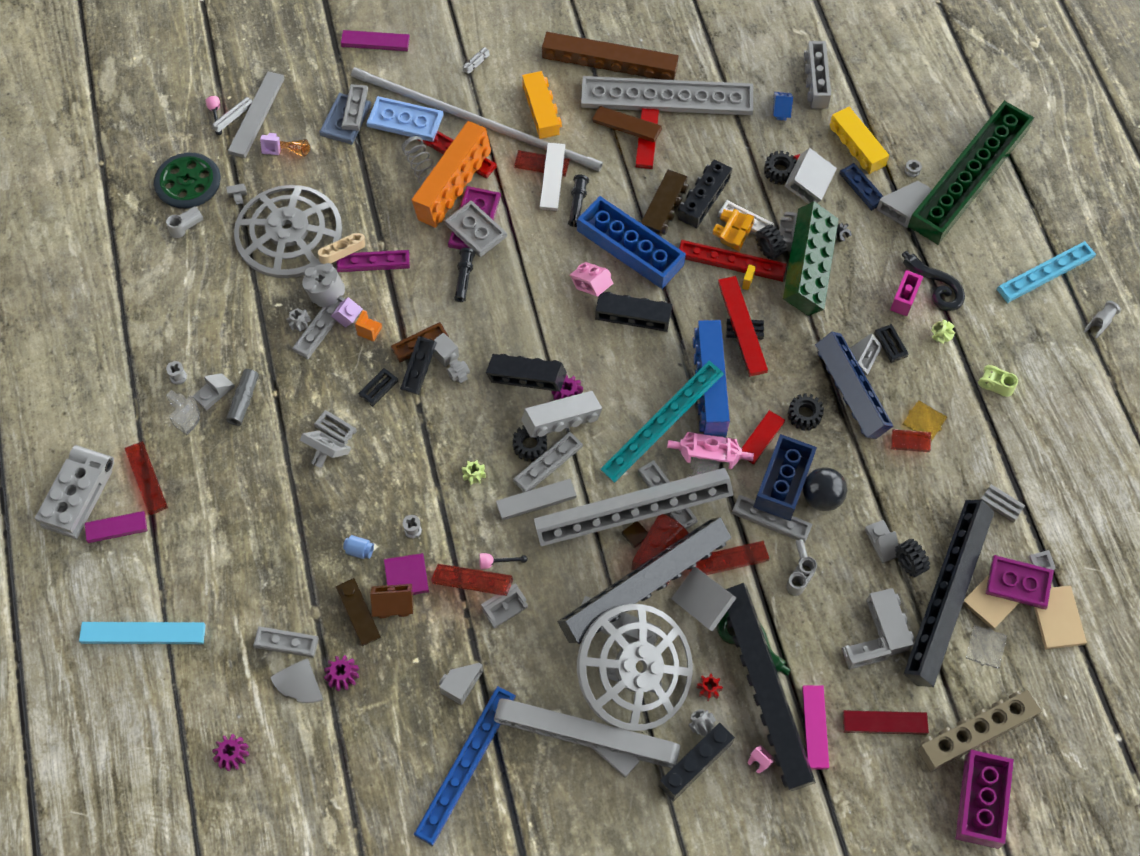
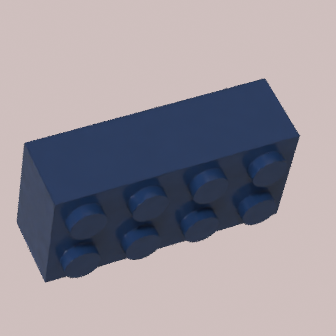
[753,434,817,521]

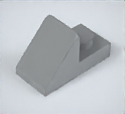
[193,373,235,411]
[864,520,899,563]

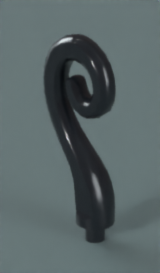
[902,251,965,311]

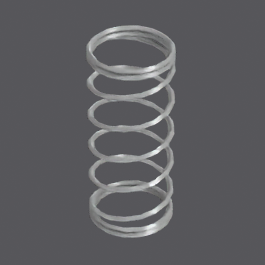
[402,136,435,186]

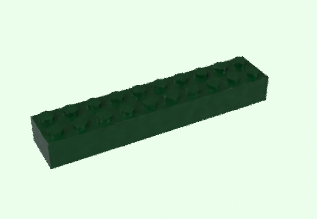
[908,100,1035,245]

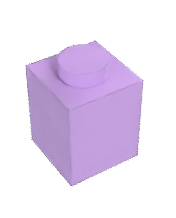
[331,297,362,327]

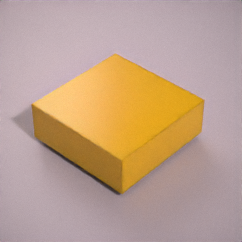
[742,265,755,290]

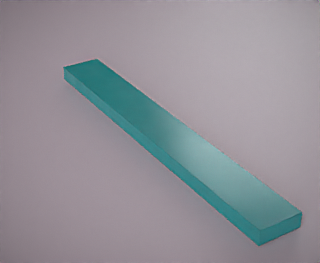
[600,361,724,483]

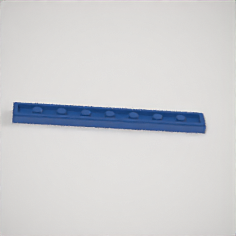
[414,686,516,846]

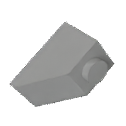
[439,663,484,705]

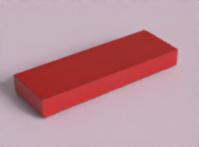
[741,410,785,465]

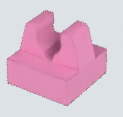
[748,745,775,773]

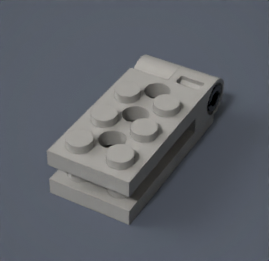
[34,445,114,539]

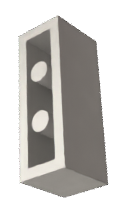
[866,588,914,656]

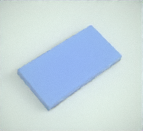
[366,96,443,142]

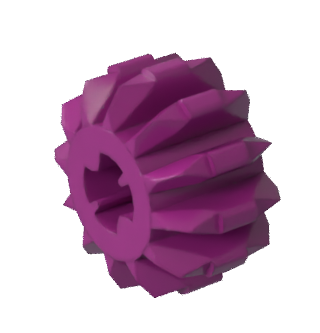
[551,374,583,401]
[324,655,359,691]
[212,734,249,772]

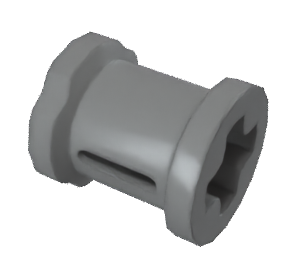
[166,361,187,385]
[402,515,422,539]

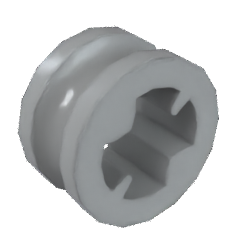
[904,160,922,177]

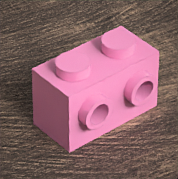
[570,262,614,297]

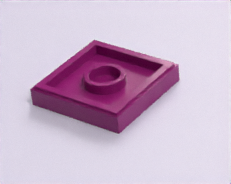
[384,553,429,595]

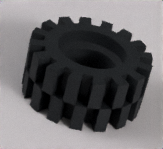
[764,151,797,185]
[755,224,787,260]
[788,393,824,431]
[512,425,547,462]
[895,539,930,578]

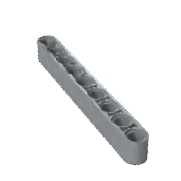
[494,699,681,768]

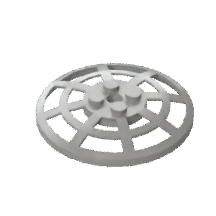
[234,185,343,278]
[577,604,693,731]

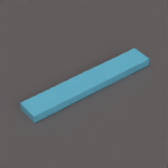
[997,241,1096,303]
[79,622,206,644]

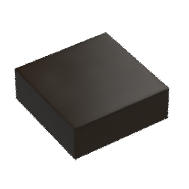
[622,521,650,548]

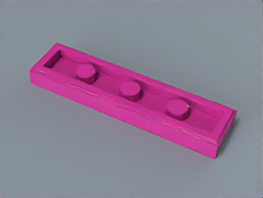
[802,685,829,770]

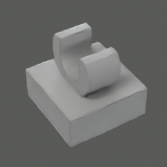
[226,183,247,205]

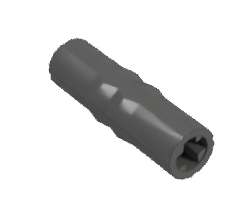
[226,369,259,426]

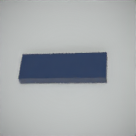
[839,163,884,211]

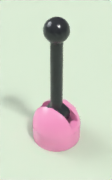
[205,96,222,135]
[479,553,528,569]

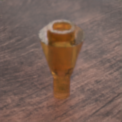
[280,139,310,157]

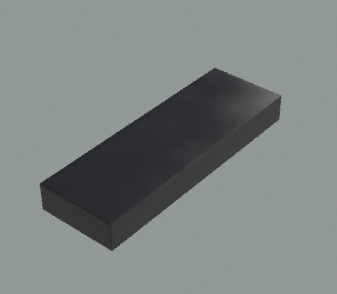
[400,336,437,395]

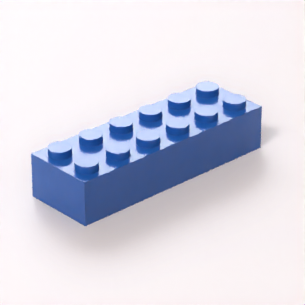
[577,196,686,289]
[692,320,730,438]

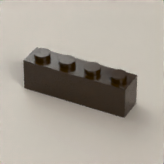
[641,169,689,237]

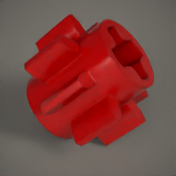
[696,673,723,701]

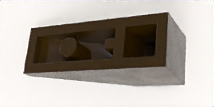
[336,578,381,646]

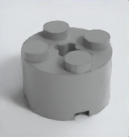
[302,263,345,307]

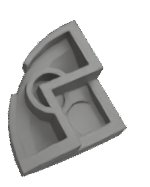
[270,658,323,703]

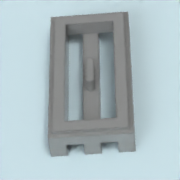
[314,410,357,444]
[981,484,1025,522]

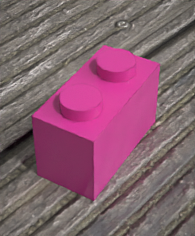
[890,270,923,316]

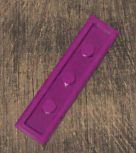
[341,30,410,51]
[337,250,410,272]

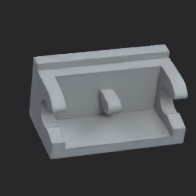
[779,212,797,252]
[481,583,528,628]
[842,636,891,670]

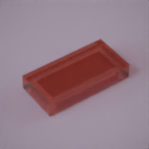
[891,429,931,452]

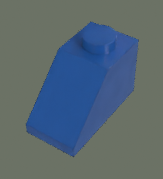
[773,92,793,120]

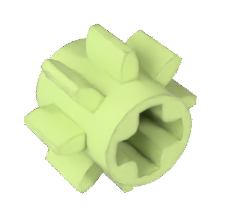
[931,319,955,344]
[462,460,486,485]

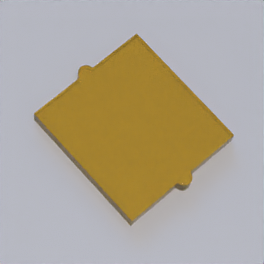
[902,400,947,442]

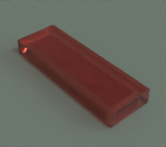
[514,150,570,177]

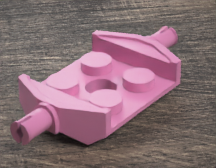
[667,432,754,469]

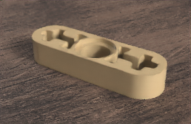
[318,233,366,264]

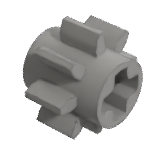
[286,308,311,332]
[447,359,470,383]
[689,709,716,736]

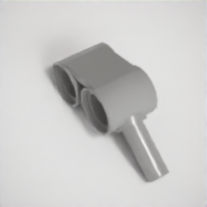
[786,539,817,596]

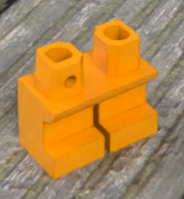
[713,208,755,252]

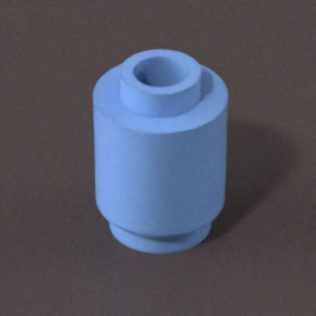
[343,535,374,559]

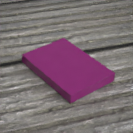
[985,555,1054,610]

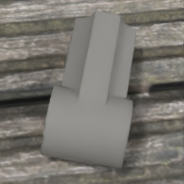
[166,207,204,238]

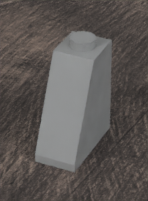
[877,181,932,228]

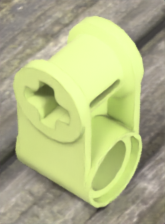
[978,365,1018,397]

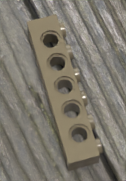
[917,690,1042,772]

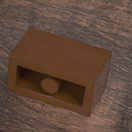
[370,584,414,618]

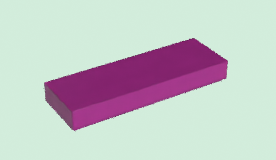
[85,511,148,543]

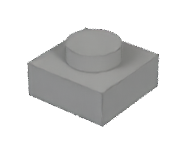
[1028,550,1056,570]

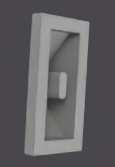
[850,334,882,375]

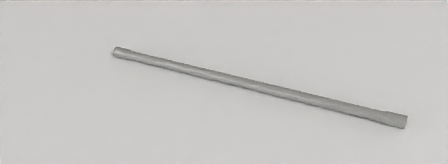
[351,67,603,172]

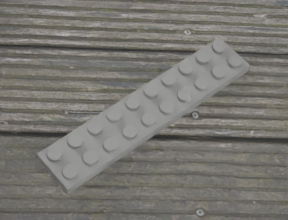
[581,76,753,115]

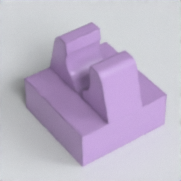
[260,133,281,155]

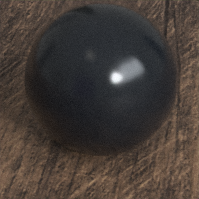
[803,467,848,511]

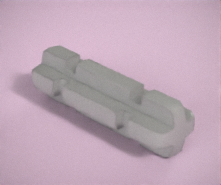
[463,47,490,74]

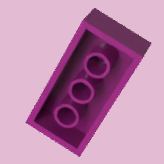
[955,750,1014,849]

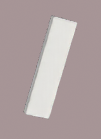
[540,143,565,211]

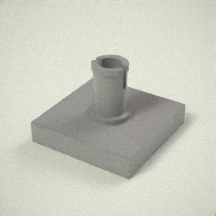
[300,431,351,468]

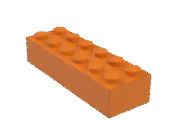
[411,121,491,228]

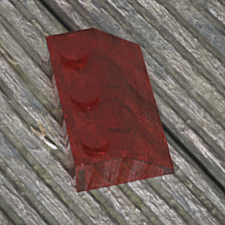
[631,514,689,588]

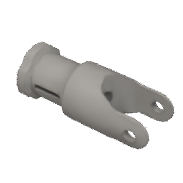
[1084,301,1121,339]

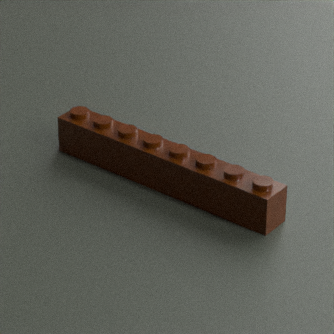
[542,32,679,80]

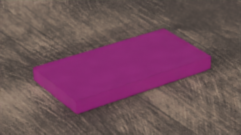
[448,186,501,250]

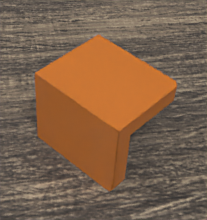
[355,310,382,342]

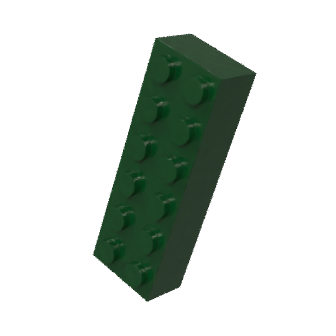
[783,201,839,316]

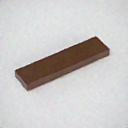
[592,106,662,143]

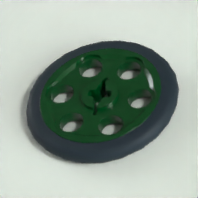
[154,152,221,209]

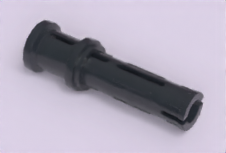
[568,174,589,227]
[454,248,476,302]

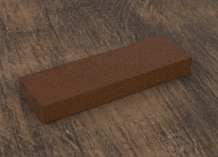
[391,322,449,363]

